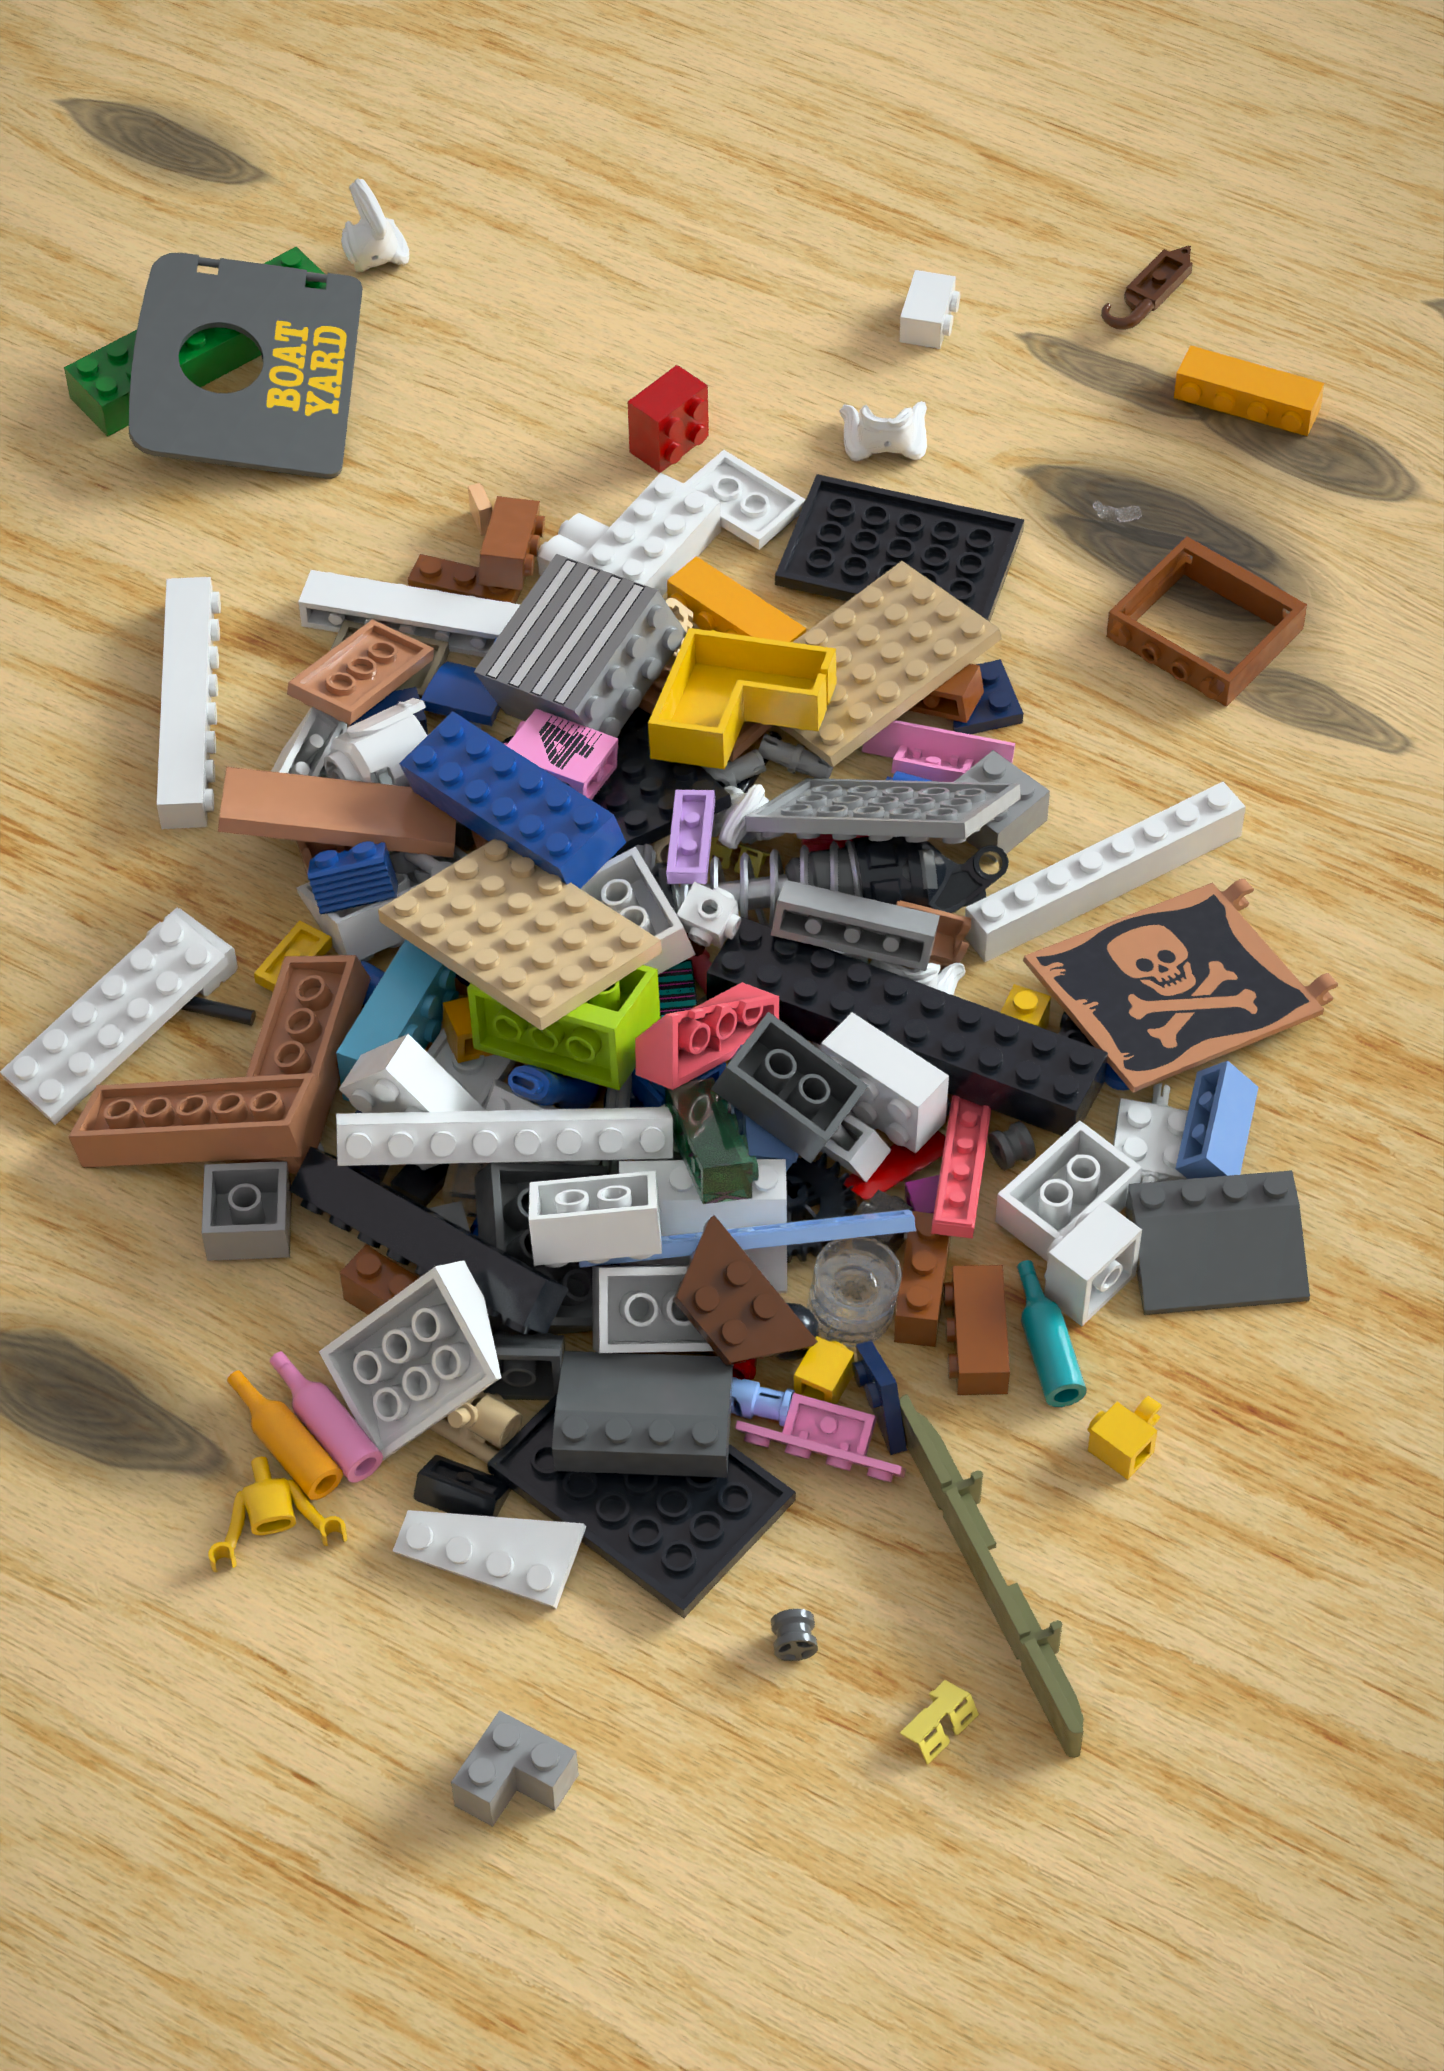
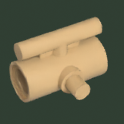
[429,1391,523,1463]

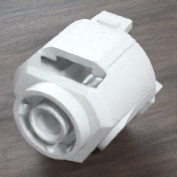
[324,698,427,787]

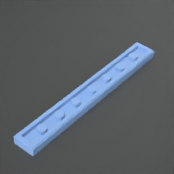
[579,1209,916,1268]

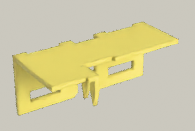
[709,837,781,878]
[900,1680,979,1765]

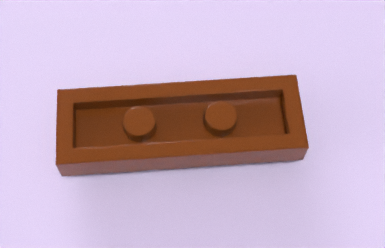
[408,554,522,604]

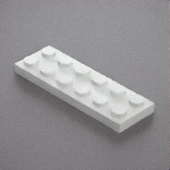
[0,912,229,1125]

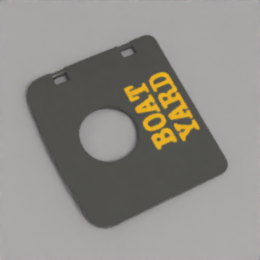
[129,253,363,479]

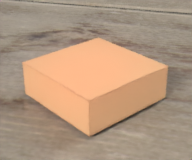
[468,483,492,535]

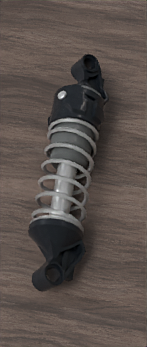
[651,836,1009,928]

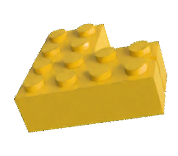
[648,628,837,769]

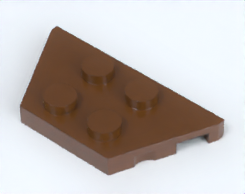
[673,1215,818,1366]

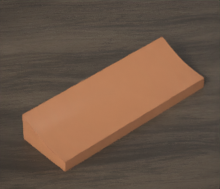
[218,767,456,858]
[224,955,371,1175]
[68,1073,320,1168]

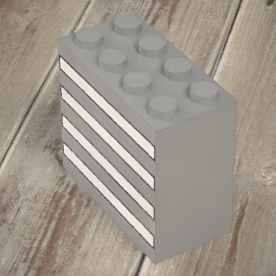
[474,554,687,738]

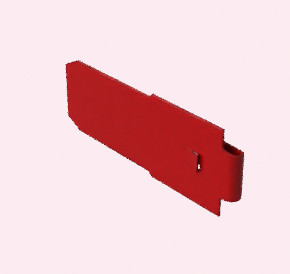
[844,1131,946,1200]

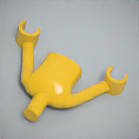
[208,1456,347,1572]

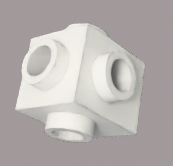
[676,882,741,949]

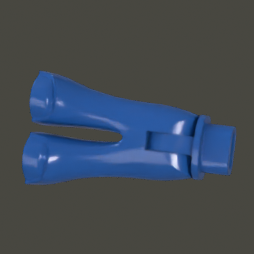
[508,1065,601,1109]

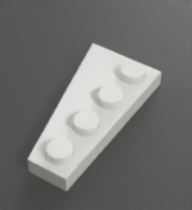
[393,1510,586,1609]

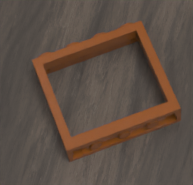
[1106,536,1307,707]

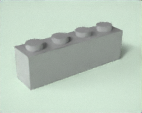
[771,880,940,971]

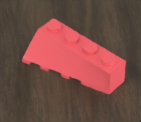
[635,982,779,1090]

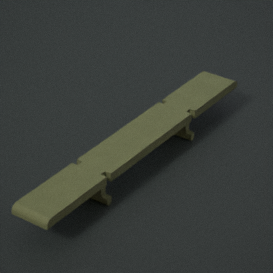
[900,1394,1084,1758]

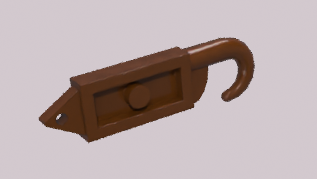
[1101,246,1193,330]

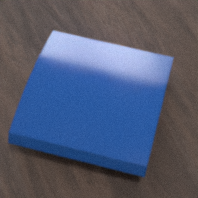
[421,661,501,726]

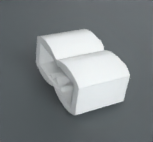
[537,513,610,575]

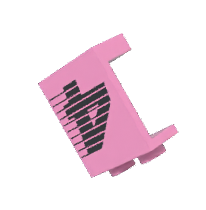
[504,709,618,800]

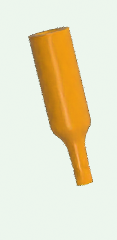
[227,1370,343,1500]

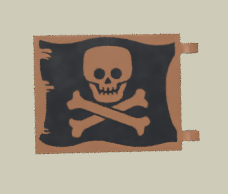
[1023,879,1338,1093]

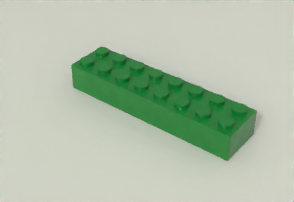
[64,247,326,437]

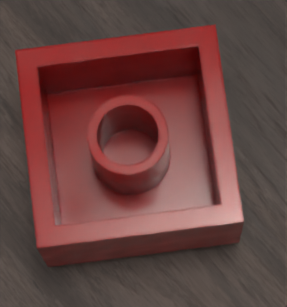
[627,365,709,473]

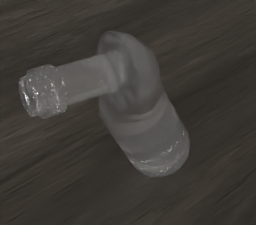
[1093,501,1142,522]

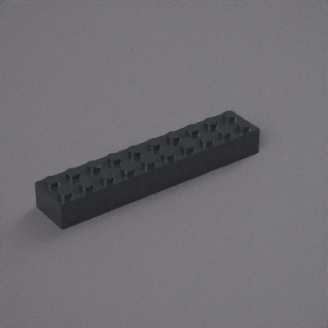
[706,917,1108,1136]

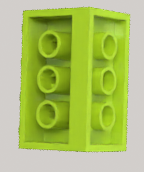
[467,965,661,1090]

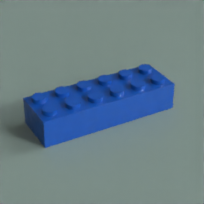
[399,711,626,889]

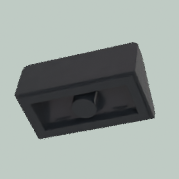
[413,1455,511,1517]

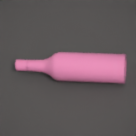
[270,1351,383,1483]

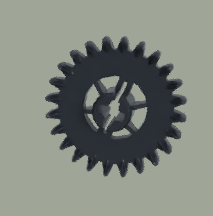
[786,1152,858,1263]

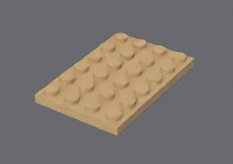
[779,561,1002,767]
[378,839,662,1031]

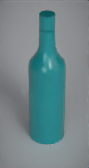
[1017,1260,1087,1407]

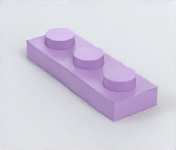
[666,790,715,884]

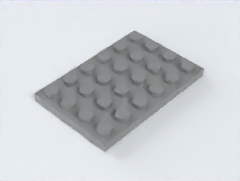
[745,778,1021,844]

